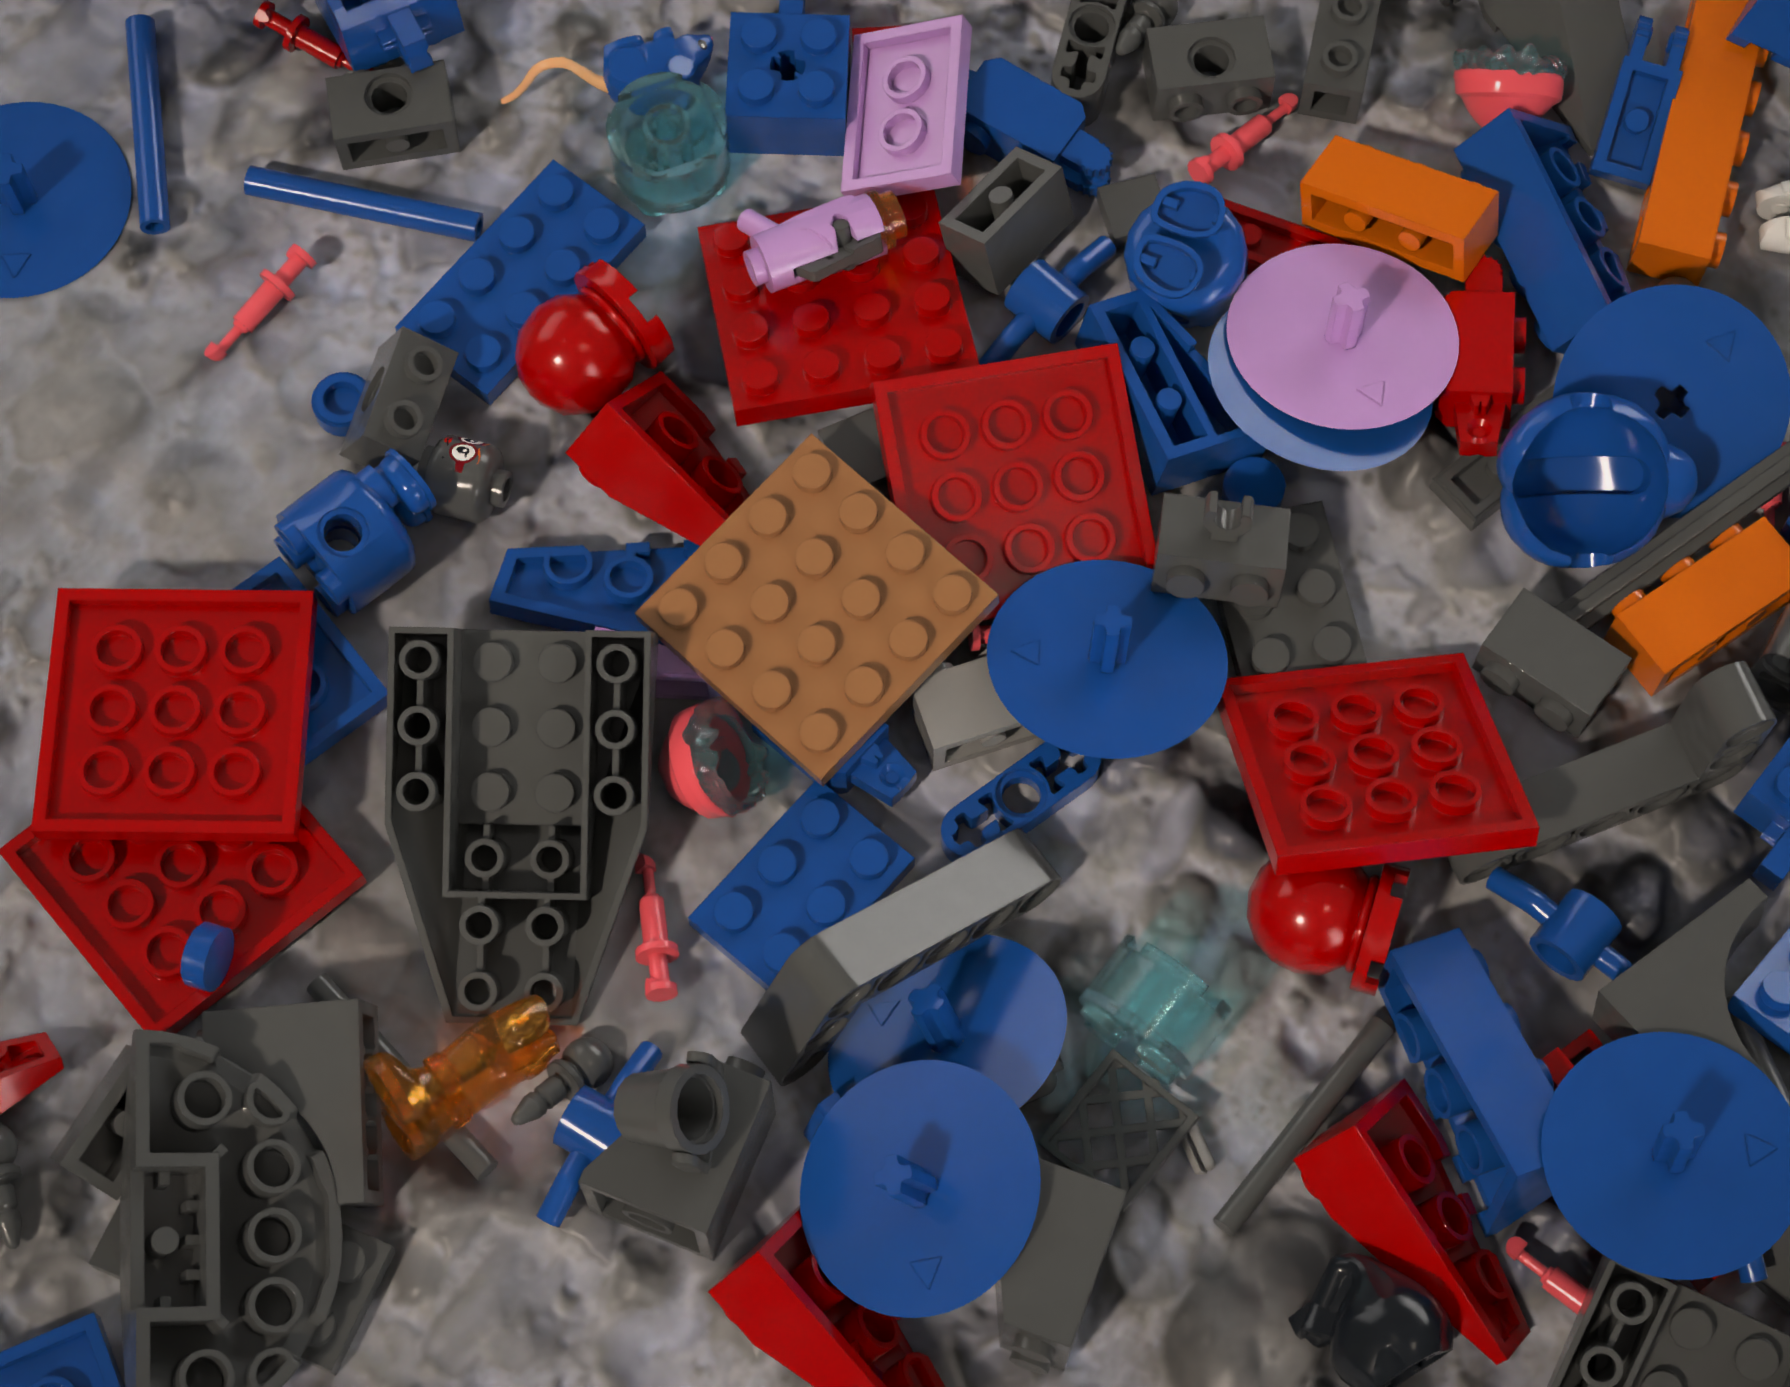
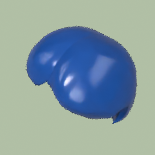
[1496,392,1698,568]

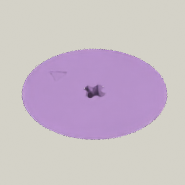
[1226,244,1459,430]

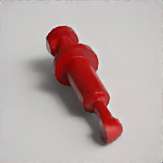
[253,0,375,71]

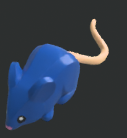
[500,27,714,111]

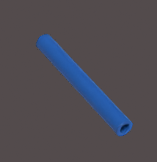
[125,14,170,235]
[244,165,484,242]

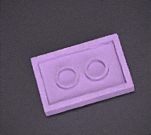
[841,14,972,200]

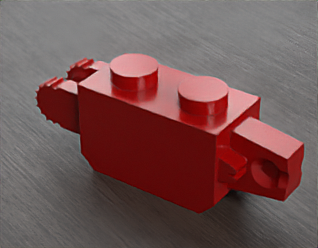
[1435,255,1526,457]

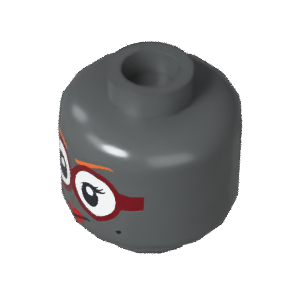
[417,435,513,523]

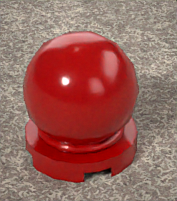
[515,259,675,415]
[1246,860,1411,996]

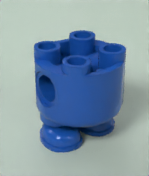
[1124,181,1248,328]
[273,448,437,618]

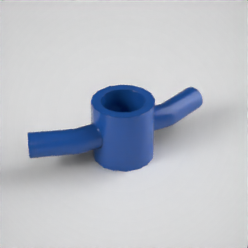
[979,236,1116,365]
[1486,866,1633,981]
[536,1041,662,1227]

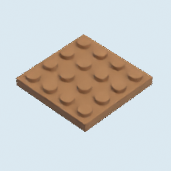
[635,433,999,786]

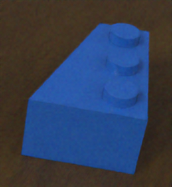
[1074,289,1266,496]

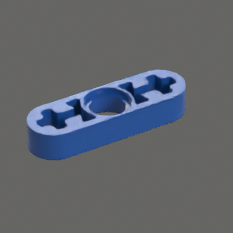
[941,741,1101,862]

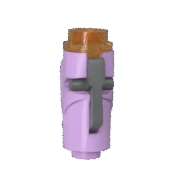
[737,189,908,294]

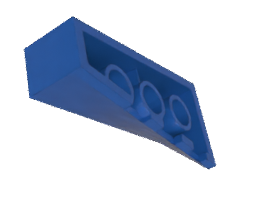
[1454,108,1632,354]
[1378,927,1555,1238]

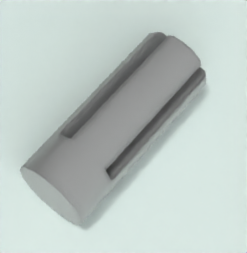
[1174,1117,1216,1175]

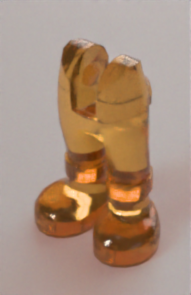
[363,994,560,1161]

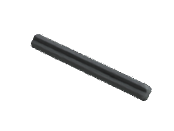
[1555,441,1790,630]

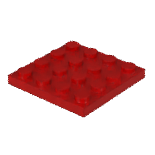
[697,190,980,427]
[869,343,1155,622]
[31,588,318,842]
[1217,653,1540,876]
[0,803,367,1034]

